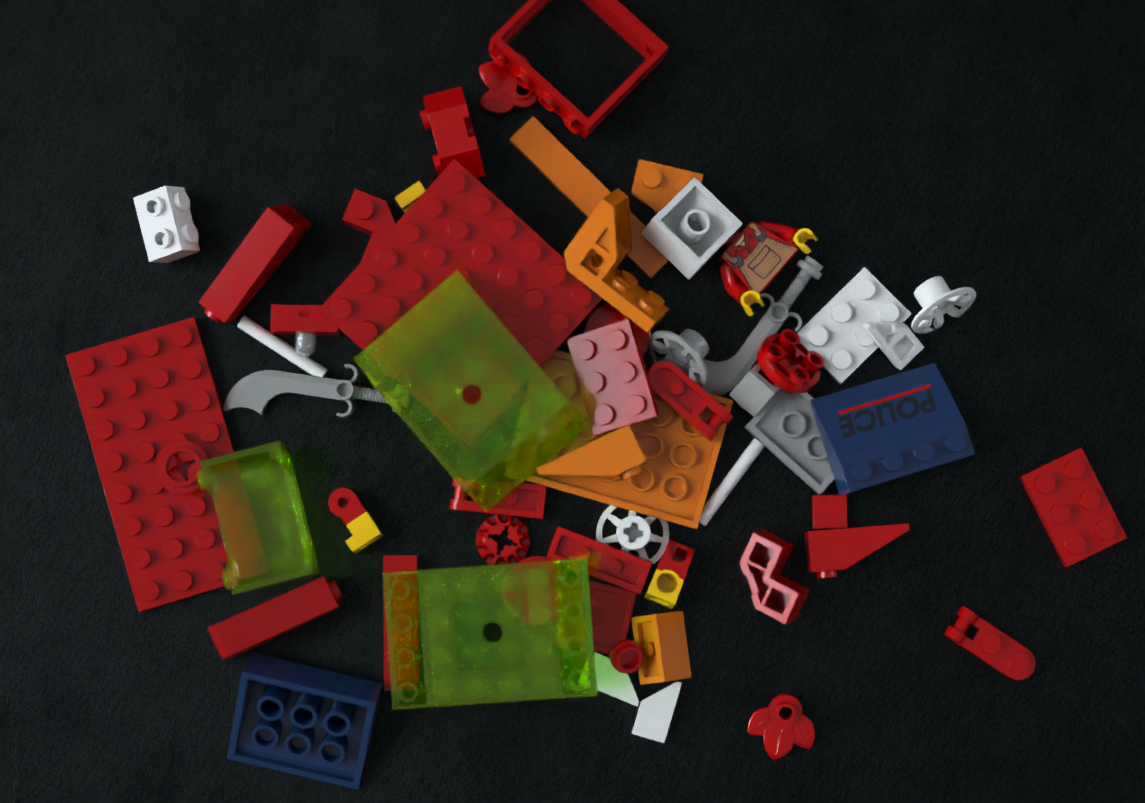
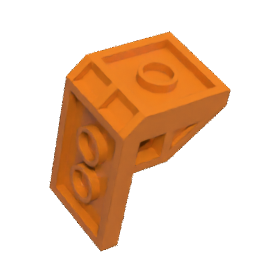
[564,189,669,333]

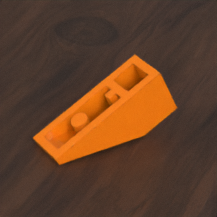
[536,424,646,480]

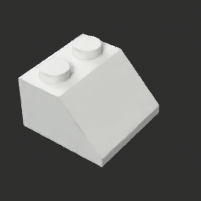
[641,177,743,280]

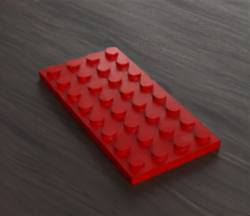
[66,317,270,612]

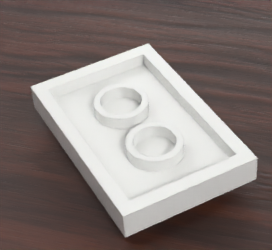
[797,267,911,385]

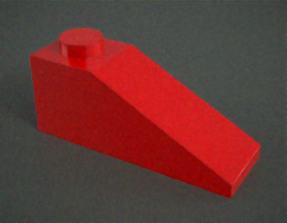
[804,523,909,579]

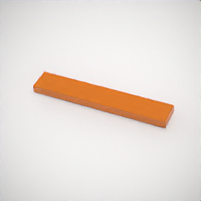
[510,116,669,280]

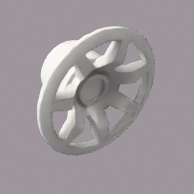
[911,276,976,334]
[596,505,669,565]

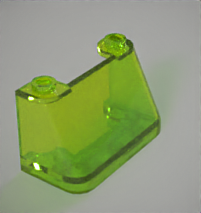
[197,441,319,595]

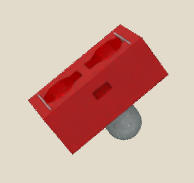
[270,304,341,357]

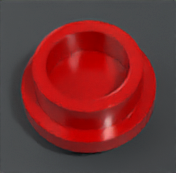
[610,639,644,673]

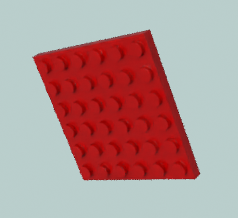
[318,159,602,445]

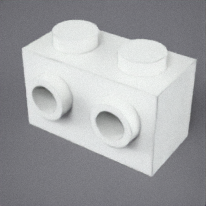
[133,186,200,263]

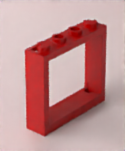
[488,0,669,138]

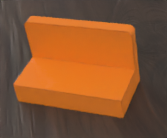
[631,611,691,685]

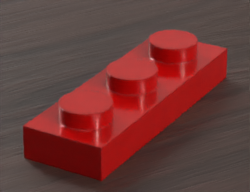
[546,525,653,594]

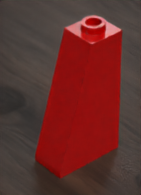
[198,204,312,323]
[208,576,343,659]

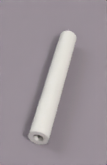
[237,316,328,377]
[699,438,764,526]

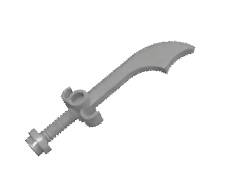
[695,256,823,396]
[223,364,410,418]

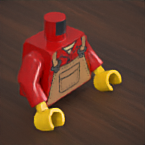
[719,221,818,316]

